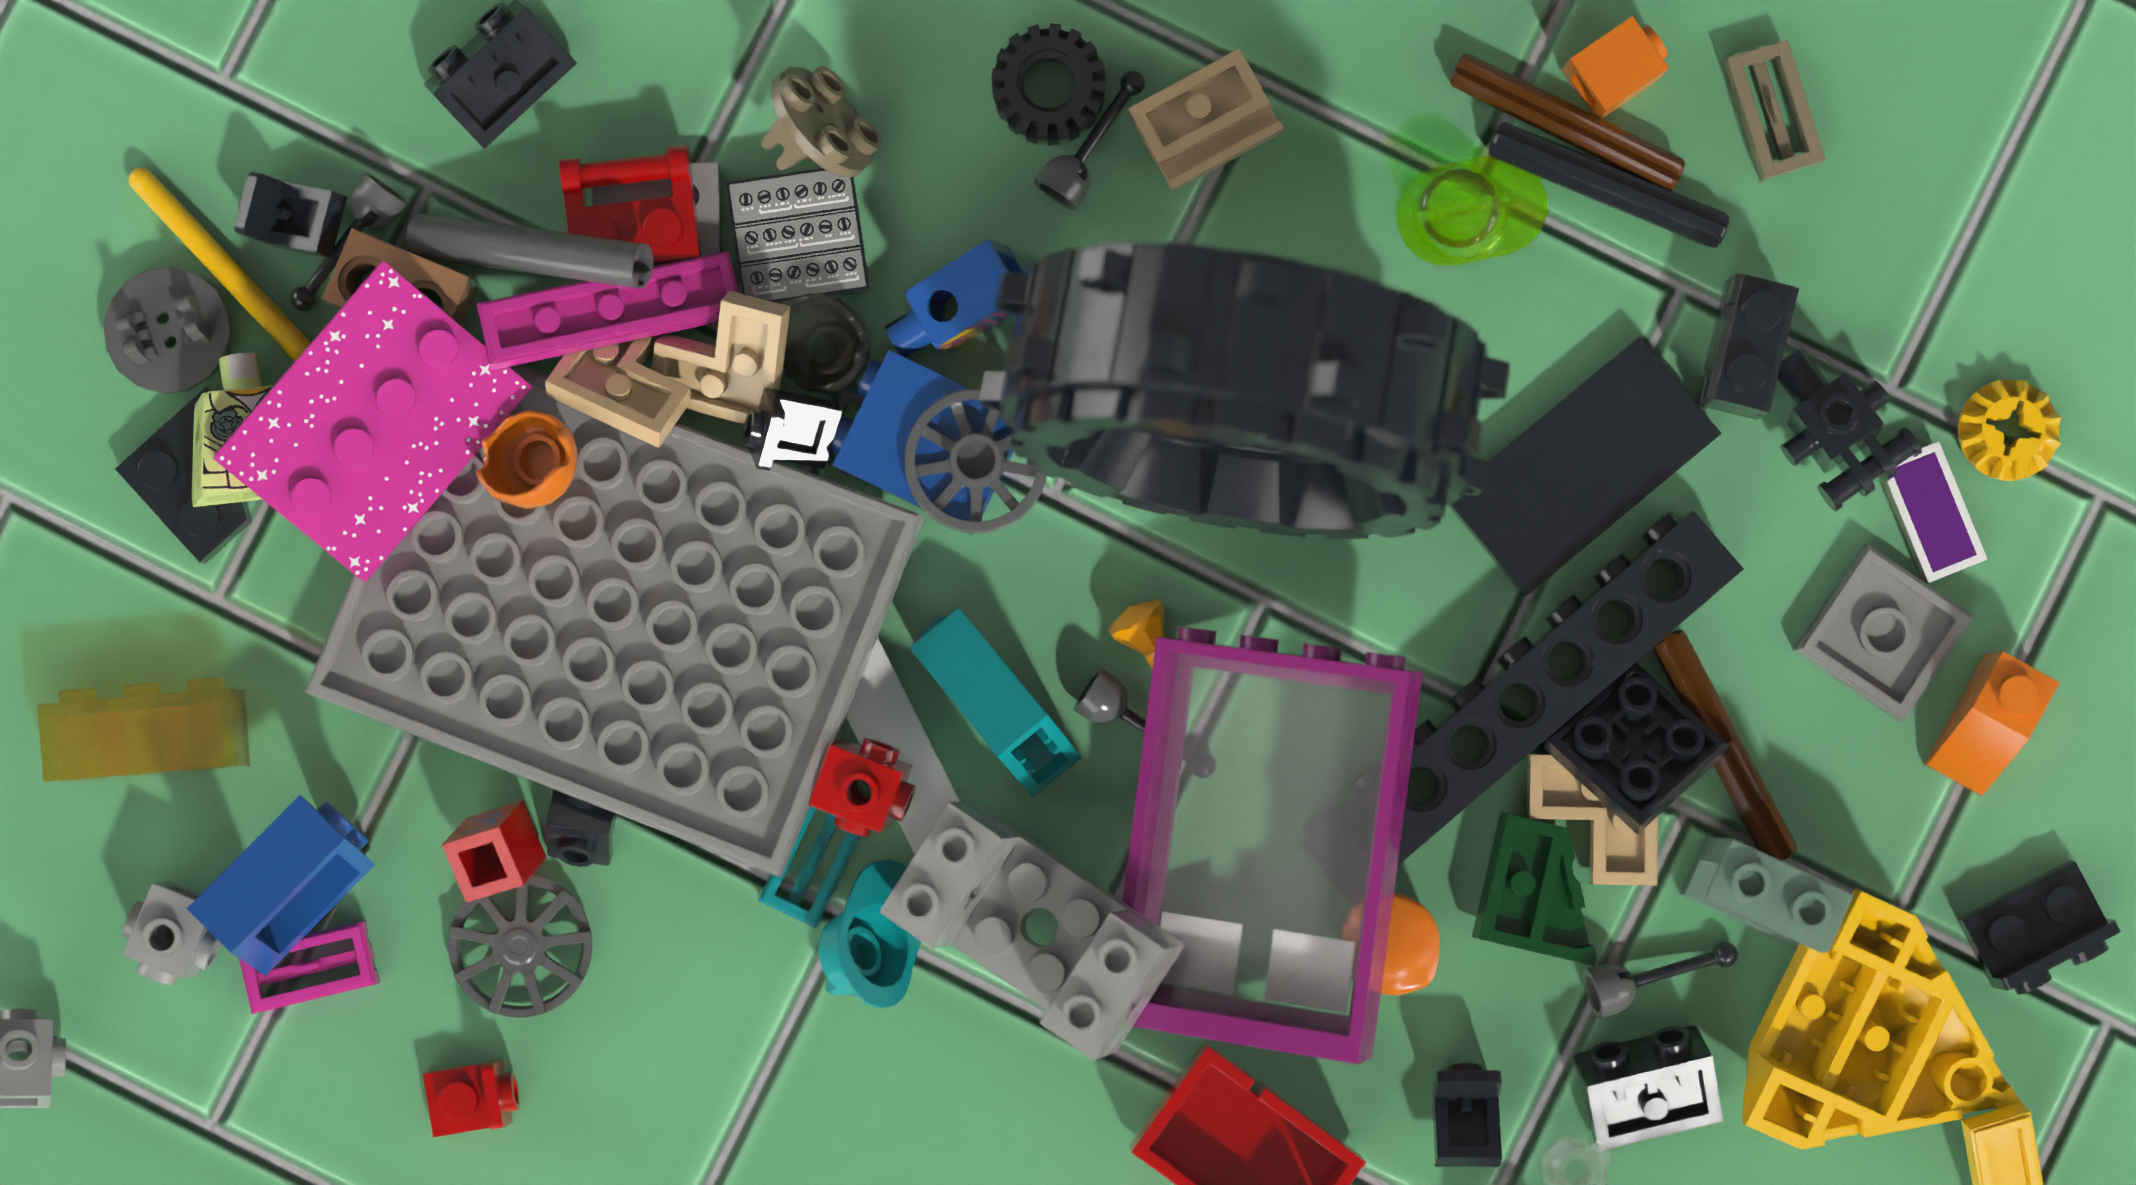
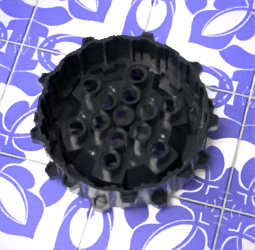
[979,242,1510,539]

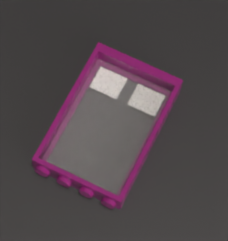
[1123,626,1423,1064]

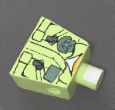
[192,353,274,507]

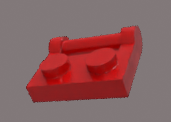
[559,145,702,266]

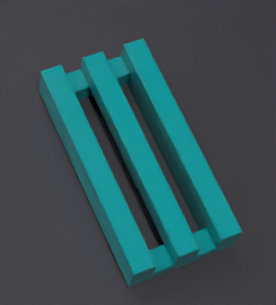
[758,806,860,928]

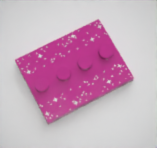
[212,260,533,583]

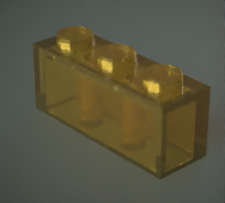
[38,678,250,782]

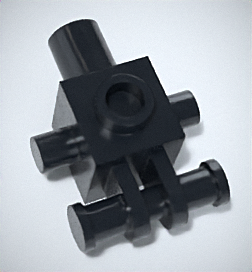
[1778,349,1922,512]

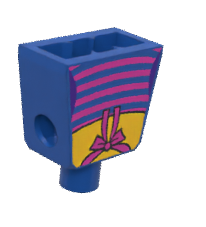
[885,239,1024,358]

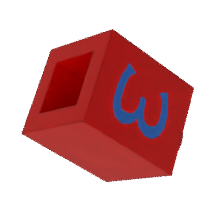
[442,800,547,903]

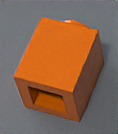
[1562,16,1669,119]

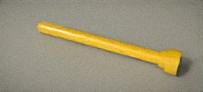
[129,167,311,362]

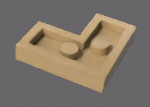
[652,291,790,424]
[546,334,691,448]
[1527,754,1658,886]

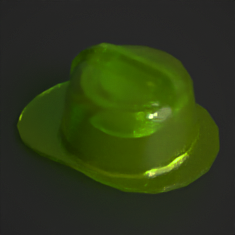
[1397,156,1548,266]

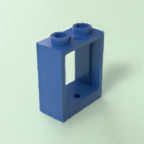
[186,795,375,976]

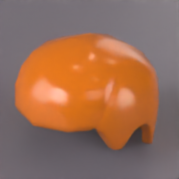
[476,410,577,509]

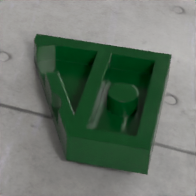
[1472,812,1597,966]

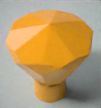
[1108,599,1165,670]

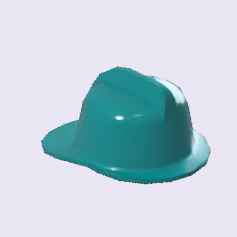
[818,859,921,1009]

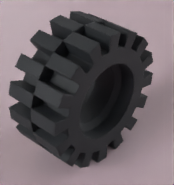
[991,23,1106,146]

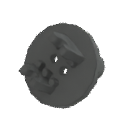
[103,267,233,394]

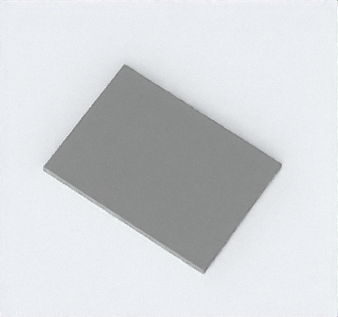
[305,364,924,878]

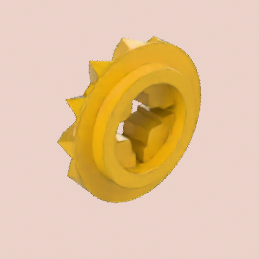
[1958,380,2061,481]

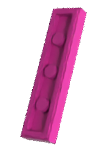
[477,251,739,370]

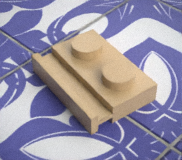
[1128,48,1284,192]

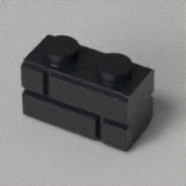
[1696,273,1799,419]

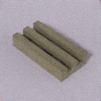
[1723,40,1826,182]

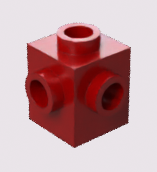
[808,738,916,837]

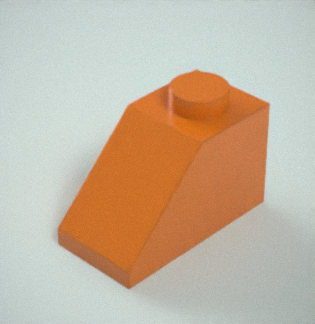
[1924,651,2060,796]

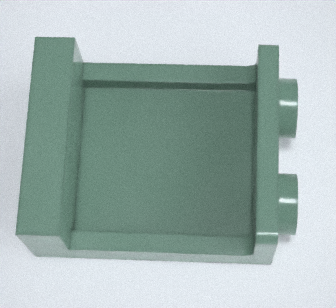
[1680,837,1854,953]

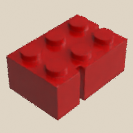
[1130,1041,1366,1185]

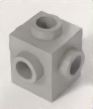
[122,881,221,985]
[0,1009,66,1108]

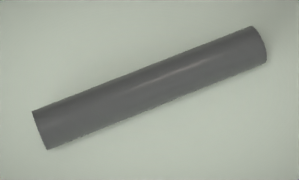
[406,213,653,289]

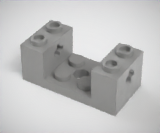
[879,801,1186,1061]

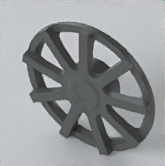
[904,388,1047,534]
[448,874,593,1018]

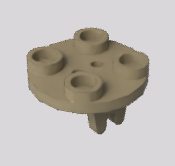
[761,66,882,177]

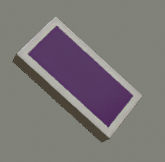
[1880,442,1987,583]

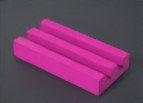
[239,921,381,1014]

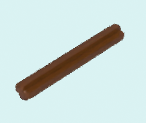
[1450,54,1686,190]
[1653,630,1797,861]

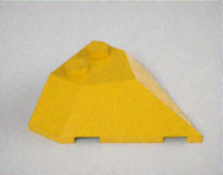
[1742,888,2021,1150]

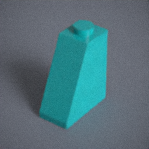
[909,607,1082,797]

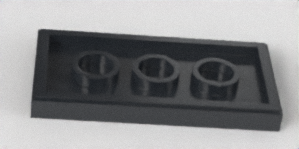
[1448,336,1722,597]

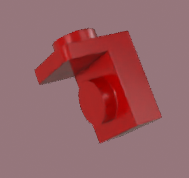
[423,1059,520,1137]

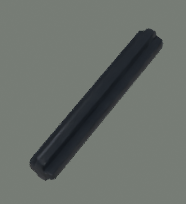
[1488,122,1730,248]

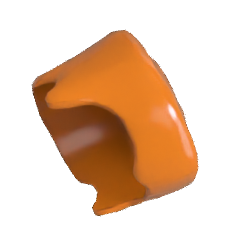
[1340,893,1440,995]

